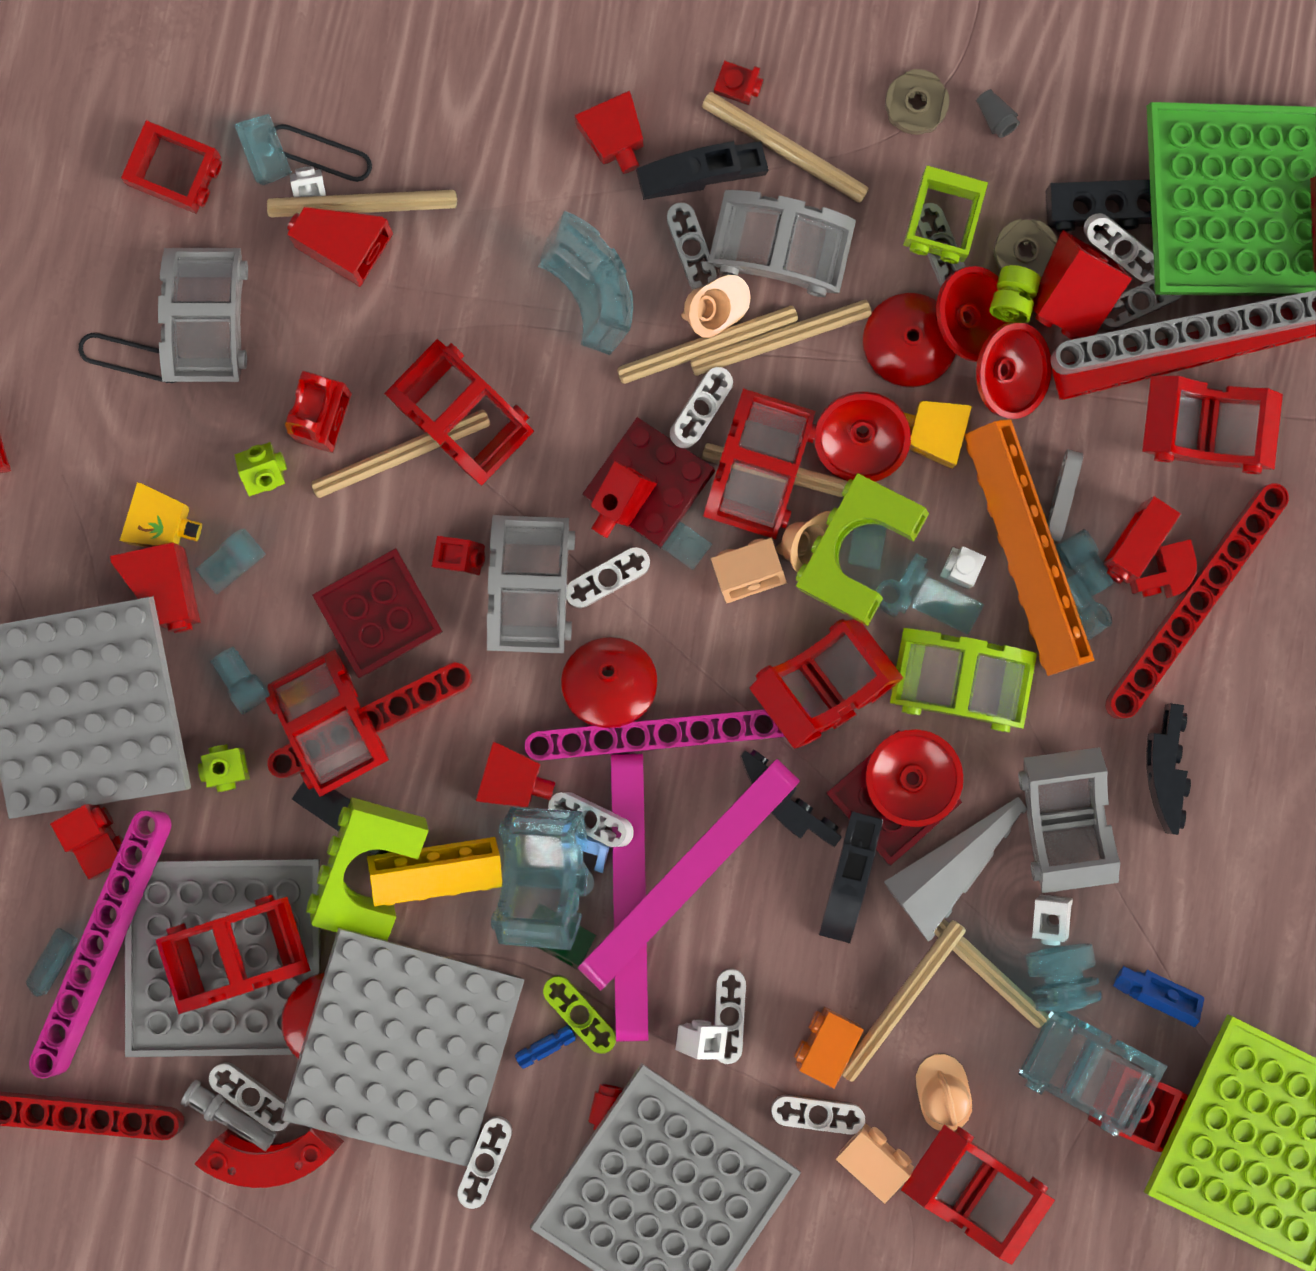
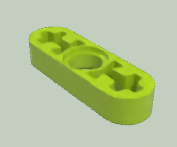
[543,975,616,1054]

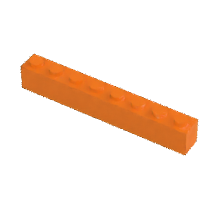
[964,419,1095,676]

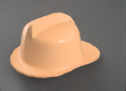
[681,275,751,338]
[776,511,831,572]
[916,1054,972,1131]

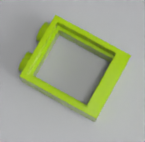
[903,165,988,264]

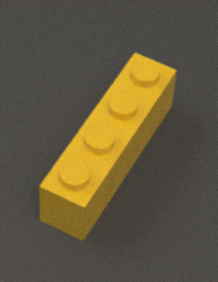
[367,837,503,907]

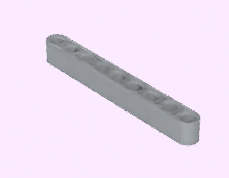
[1051,290,1316,374]

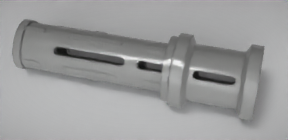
[180,1079,276,1151]

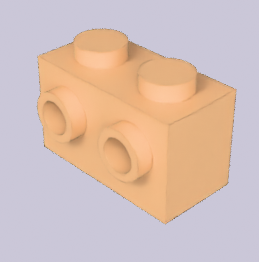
[711,537,787,604]
[836,1123,914,1204]

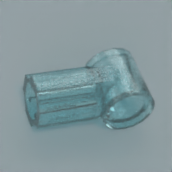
[1056,529,1114,598]
[1067,574,1112,641]
[210,647,270,715]

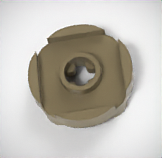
[885,69,949,135]
[993,219,1057,277]

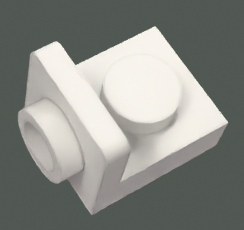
[290,166,326,197]

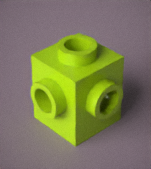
[234,442,287,497]
[198,744,250,792]

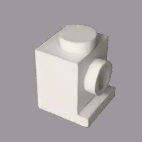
[940,547,986,589]
[1032,895,1073,946]
[675,1020,728,1059]

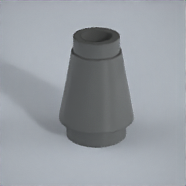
[976,89,1020,138]

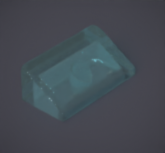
[235,114,292,186]
[911,577,984,635]
[26,928,78,997]

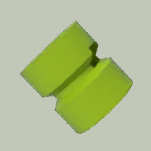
[990,265,1041,324]

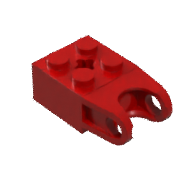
[285,371,352,453]
[1088,1060,1188,1153]

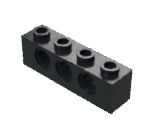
[1045,179,1152,232]

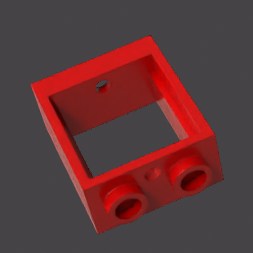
[121,120,222,214]
[1100,496,1181,584]

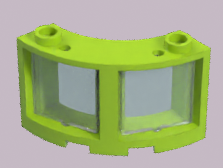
[890,628,1037,733]

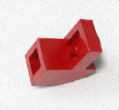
[1130,539,1197,599]

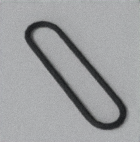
[267,124,372,182]
[78,333,182,383]

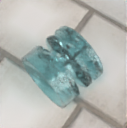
[1025,943,1103,1012]

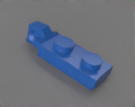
[1113,966,1204,1027]

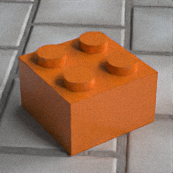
[793,1006,864,1089]

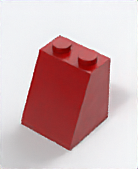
[287,207,393,287]
[1032,230,1132,340]
[110,542,201,633]

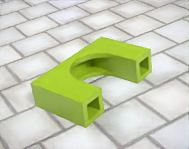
[796,473,929,626]
[306,797,429,941]

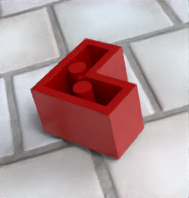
[50,804,124,880]

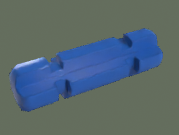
[515,1025,576,1069]

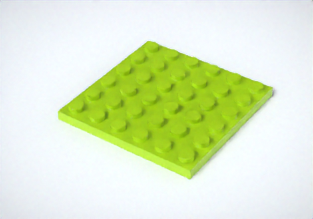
[1144,1014,1316,1271]

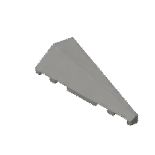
[884,797,1027,942]

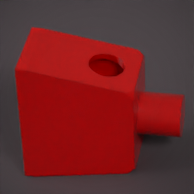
[575,90,643,174]
[591,461,657,538]
[476,742,556,807]

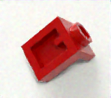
[713,61,764,105]
[431,536,485,576]

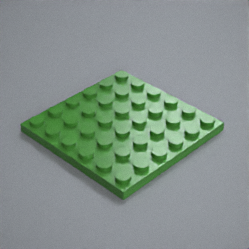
[1146,102,1316,296]

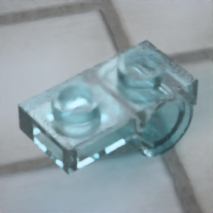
[195,529,266,594]
[875,553,929,617]

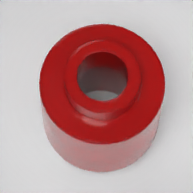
[588,1084,623,1130]

